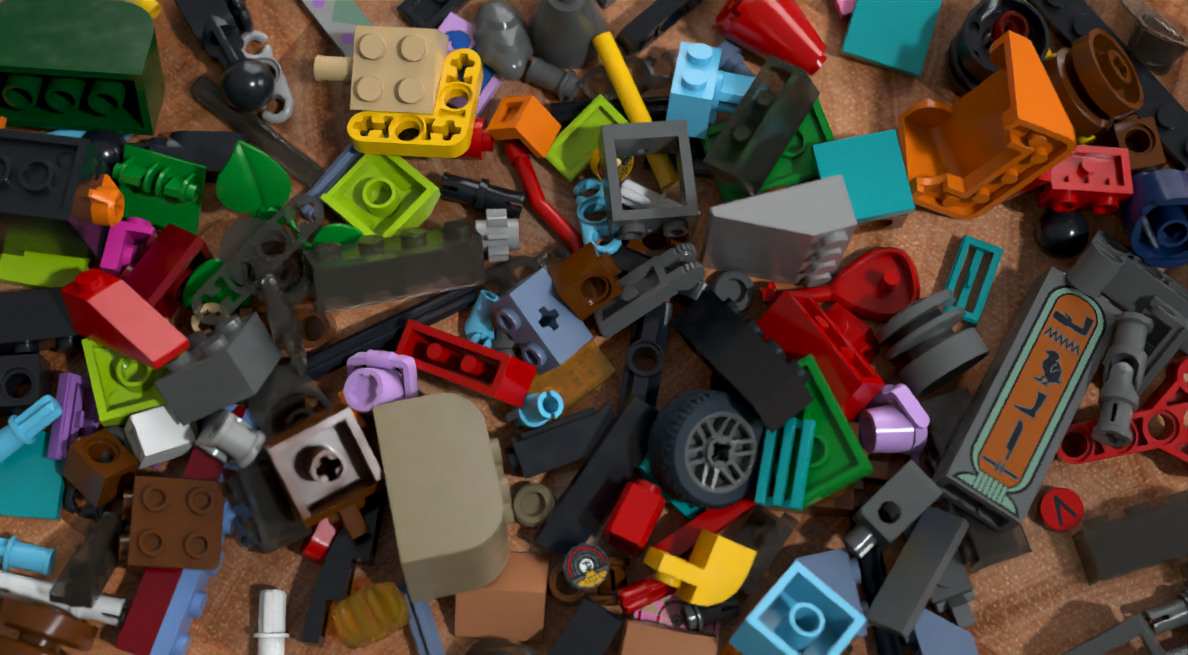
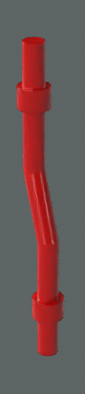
[504,139,620,334]

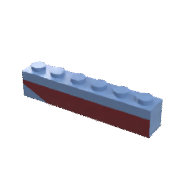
[115,404,272,655]

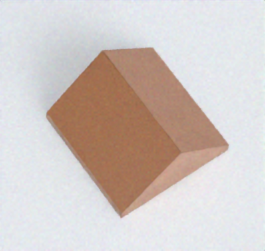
[454,552,550,643]

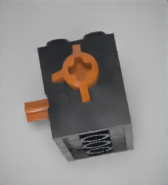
[0,116,125,260]

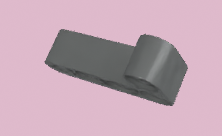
[1066,231,1188,354]

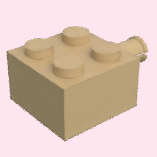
[314,25,449,114]

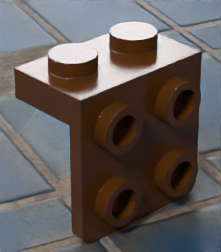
[118,476,225,573]

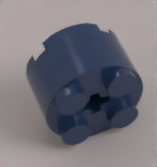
[1118,169,1188,268]

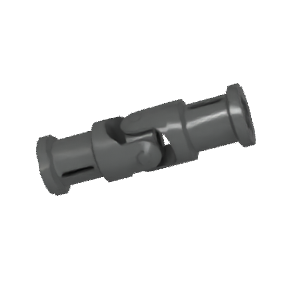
[1091,312,1154,447]

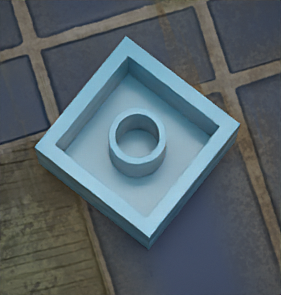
[728,560,867,655]

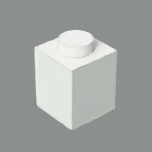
[124,404,198,469]

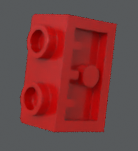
[1037,145,1134,215]

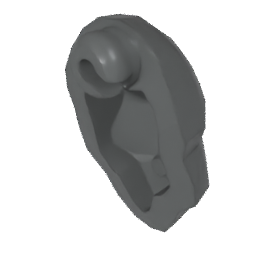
[472,0,533,81]

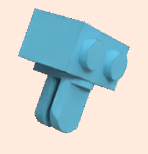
[666,41,764,139]

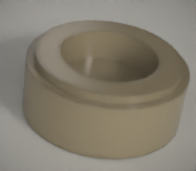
[512,483,557,529]

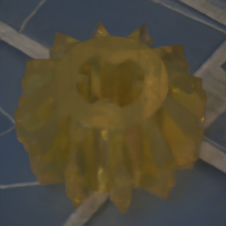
[331,582,411,649]

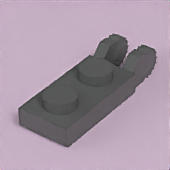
[592,242,706,339]

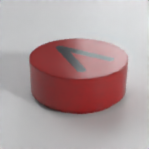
[1037,488,1084,533]

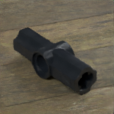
[616,301,673,415]

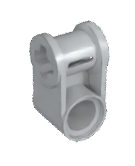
[194,409,265,468]

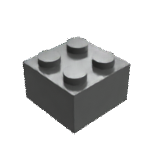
[154,312,283,426]

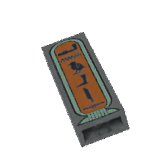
[932,266,1122,534]

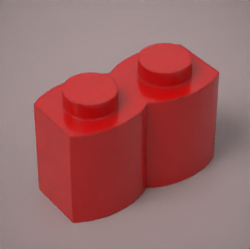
[601,479,666,557]

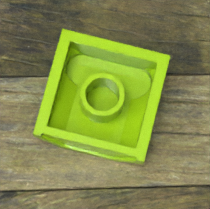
[320,154,441,255]
[81,318,170,426]

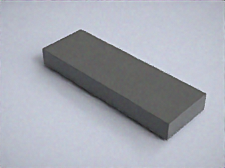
[865,506,970,639]

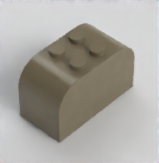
[372,393,514,603]

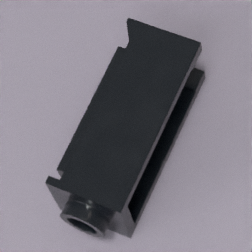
[504,402,615,479]

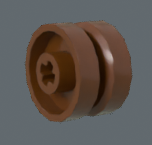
[1042,28,1144,138]
[0,596,99,655]

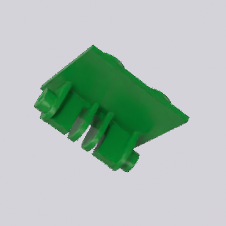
[112,144,207,236]

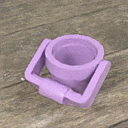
[344,350,419,421]
[858,383,930,455]

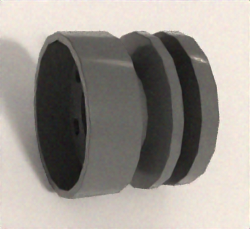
[873,289,991,399]

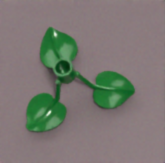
[182,140,380,316]

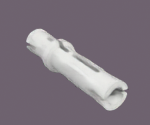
[0,569,129,628]

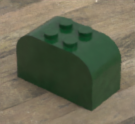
[0,0,165,136]

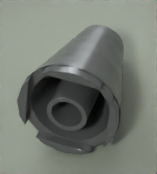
[527,0,608,70]

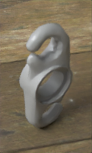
[241,31,295,124]

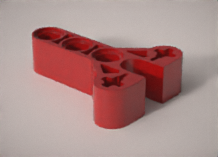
[1055,355,1188,471]

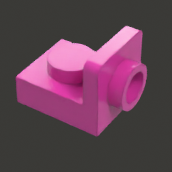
[100,217,156,278]

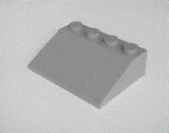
[700,174,858,287]

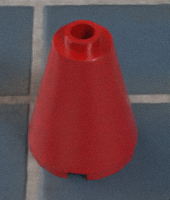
[711,0,827,77]

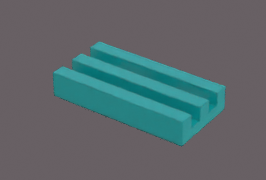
[942,234,1004,328]
[755,417,816,511]

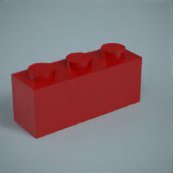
[756,290,885,421]
[395,319,537,409]

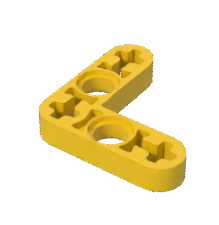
[347,48,484,158]

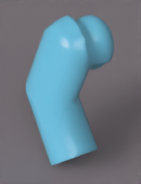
[464,290,499,348]

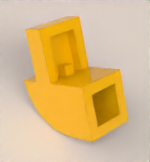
[643,528,757,606]

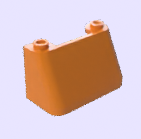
[898,30,1077,219]

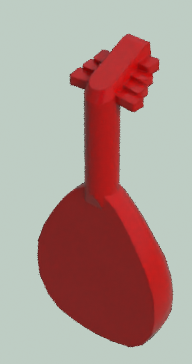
[761,247,921,323]

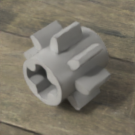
[476,208,520,262]

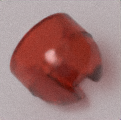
[991,11,1029,41]

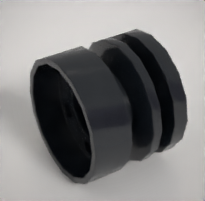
[945,0,1050,95]

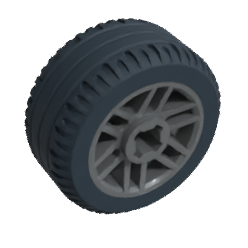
[647,389,767,509]

